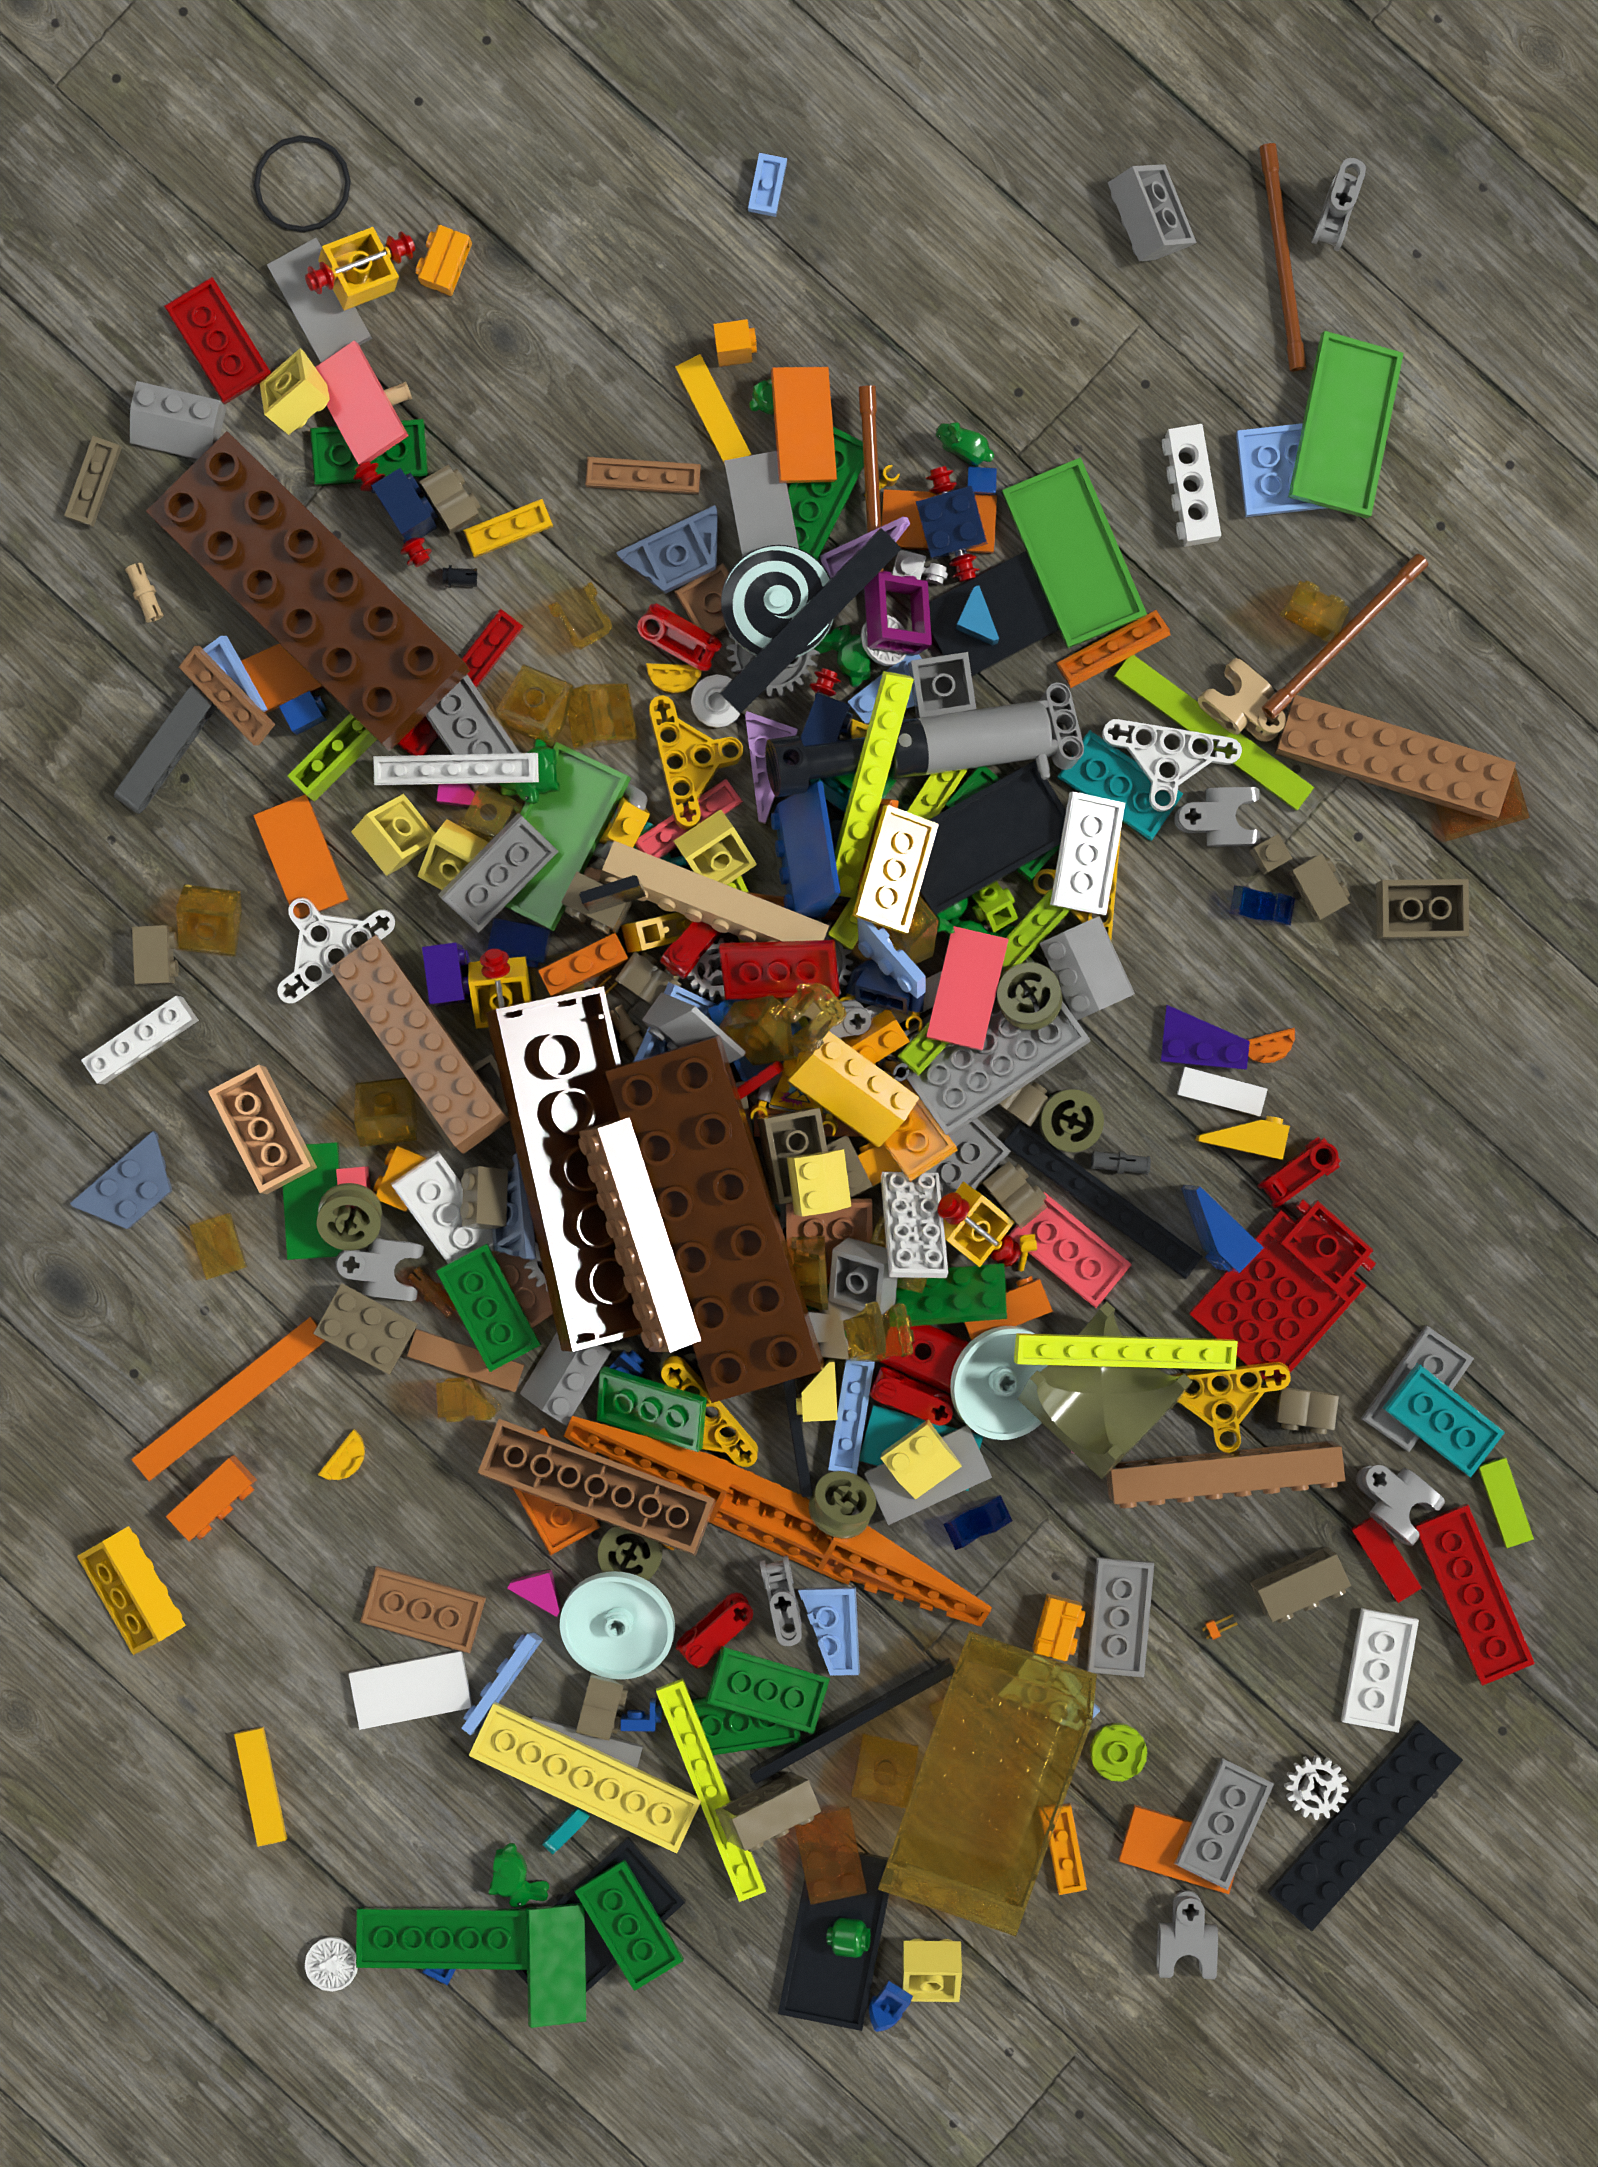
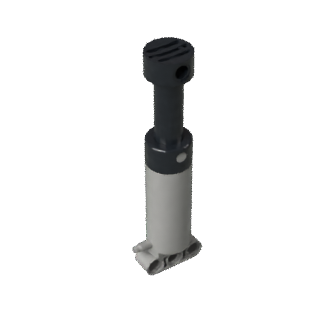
[765,683,1084,797]

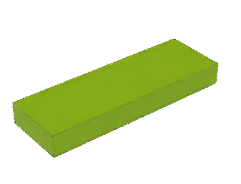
[1478,1457,1534,1548]

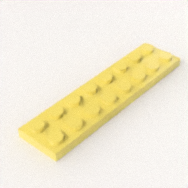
[469,1702,701,1853]

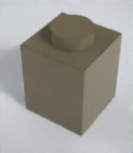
[1249,833,1292,875]

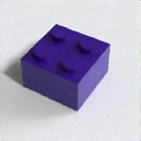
[422,942,471,1007]

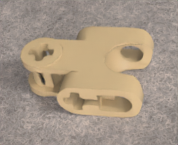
[1198,658,1286,742]

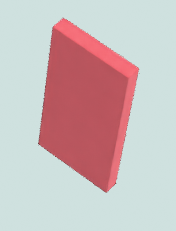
[315,341,408,465]
[926,926,1009,1051]
[1008,1192,1132,1308]

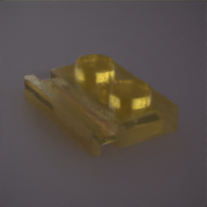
[189,1213,248,1280]

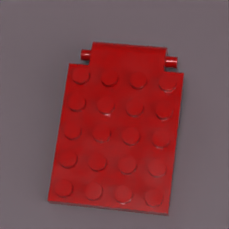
[1188,1199,1376,1383]

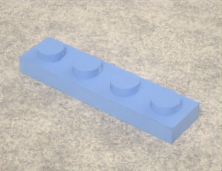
[828,1359,875,1475]
[462,1633,543,1735]

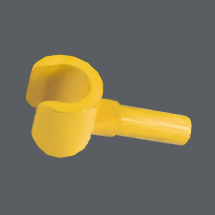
[864,465,900,496]
[1017,1234,1037,1272]

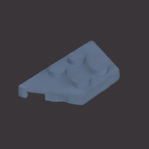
[616,505,718,594]
[70,1131,172,1229]
[492,1153,536,1260]

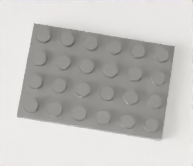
[891,955,1090,1137]

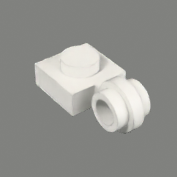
[892,550,948,585]

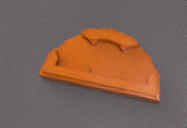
[1248,1027,1295,1063]

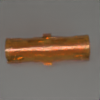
[406,1266,456,1319]

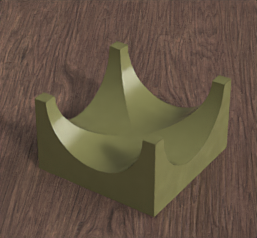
[1018,1302,1193,1479]

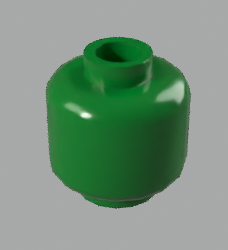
[827,1918,871,1958]

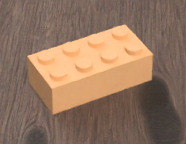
[208,1065,317,1194]

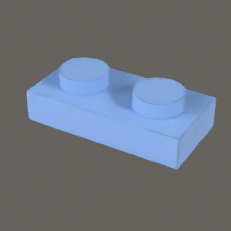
[748,153,787,217]

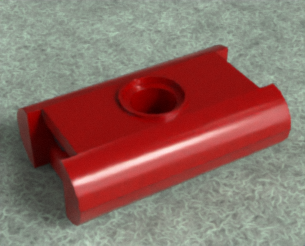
[872,1316,969,1394]

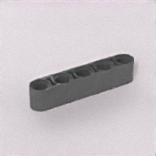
[114,684,217,814]

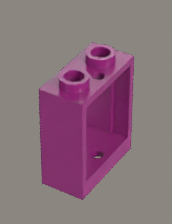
[864,571,932,655]

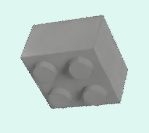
[908,652,976,718]
[828,1237,898,1317]

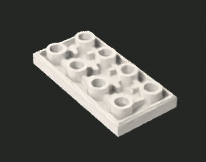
[881,1172,948,1278]

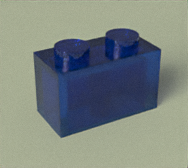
[487,918,552,968]

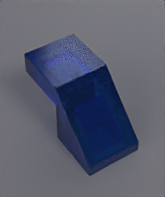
[1230,885,1295,926]
[943,1495,1013,1550]

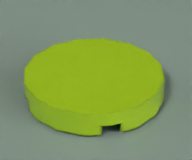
[1090,1723,1147,1782]

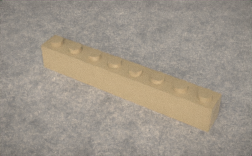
[599,841,829,942]

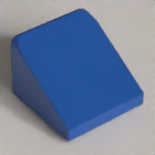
[967,467,997,495]

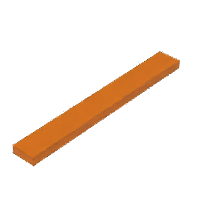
[131,1316,326,1481]

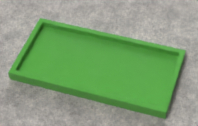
[1288,331,1404,518]
[1001,457,1147,649]
[505,742,631,931]

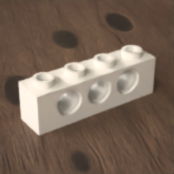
[1162,424,1221,547]
[81,996,199,1084]

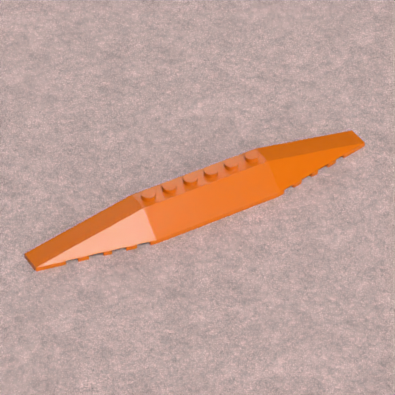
[564,1416,992,1627]

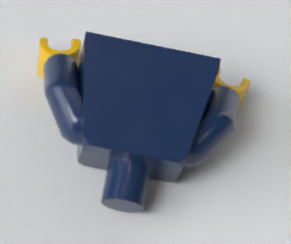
[838,945,925,1032]

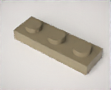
[64,436,122,527]

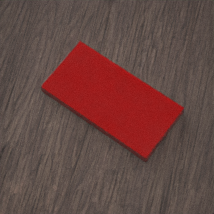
[164,277,271,404]
[719,940,840,1000]

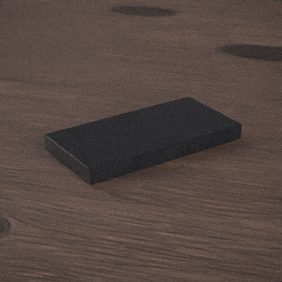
[579,875,646,914]

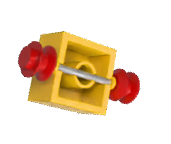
[305,227,415,311]
[468,949,532,1029]
[937,1182,1021,1267]

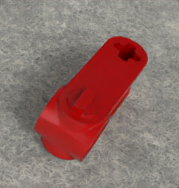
[637,603,722,671]
[660,921,722,979]
[1257,1137,1341,1209]
[870,1367,954,1426]
[676,1592,753,1669]

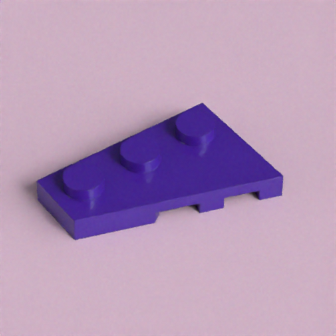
[1161,1005,1250,1070]

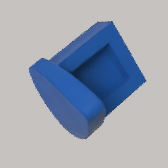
[869,1981,913,2032]

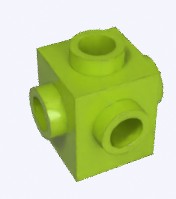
[972,881,1018,932]

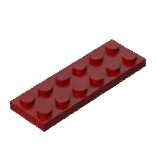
[1413,1504,1535,1686]

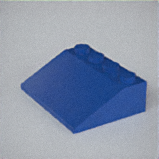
[771,781,841,918]
[1181,1185,1264,1273]

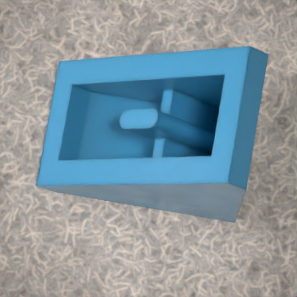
[956,585,999,645]

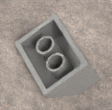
[1108,164,1197,261]
[130,381,226,460]
[1040,916,1135,1020]
[642,992,745,1063]
[520,1332,613,1425]

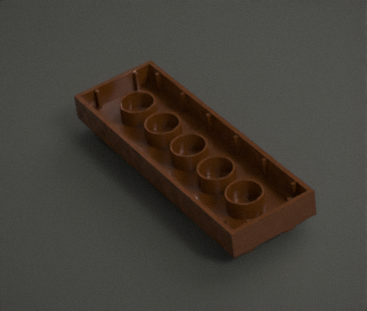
[146,431,470,752]
[486,986,643,1352]
[605,1035,825,1403]

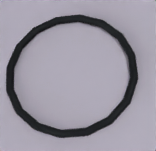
[254,135,351,232]

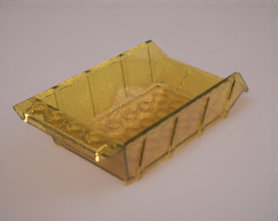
[878,1631,1097,1936]

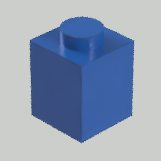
[279,691,327,735]

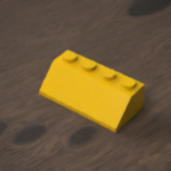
[787,1031,919,1147]
[77,1526,186,1655]

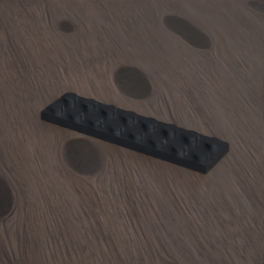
[1268,1720,1463,1932]

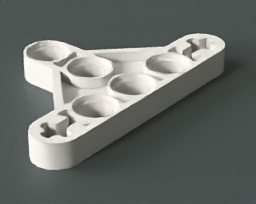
[1102,719,1242,812]
[278,897,395,1003]

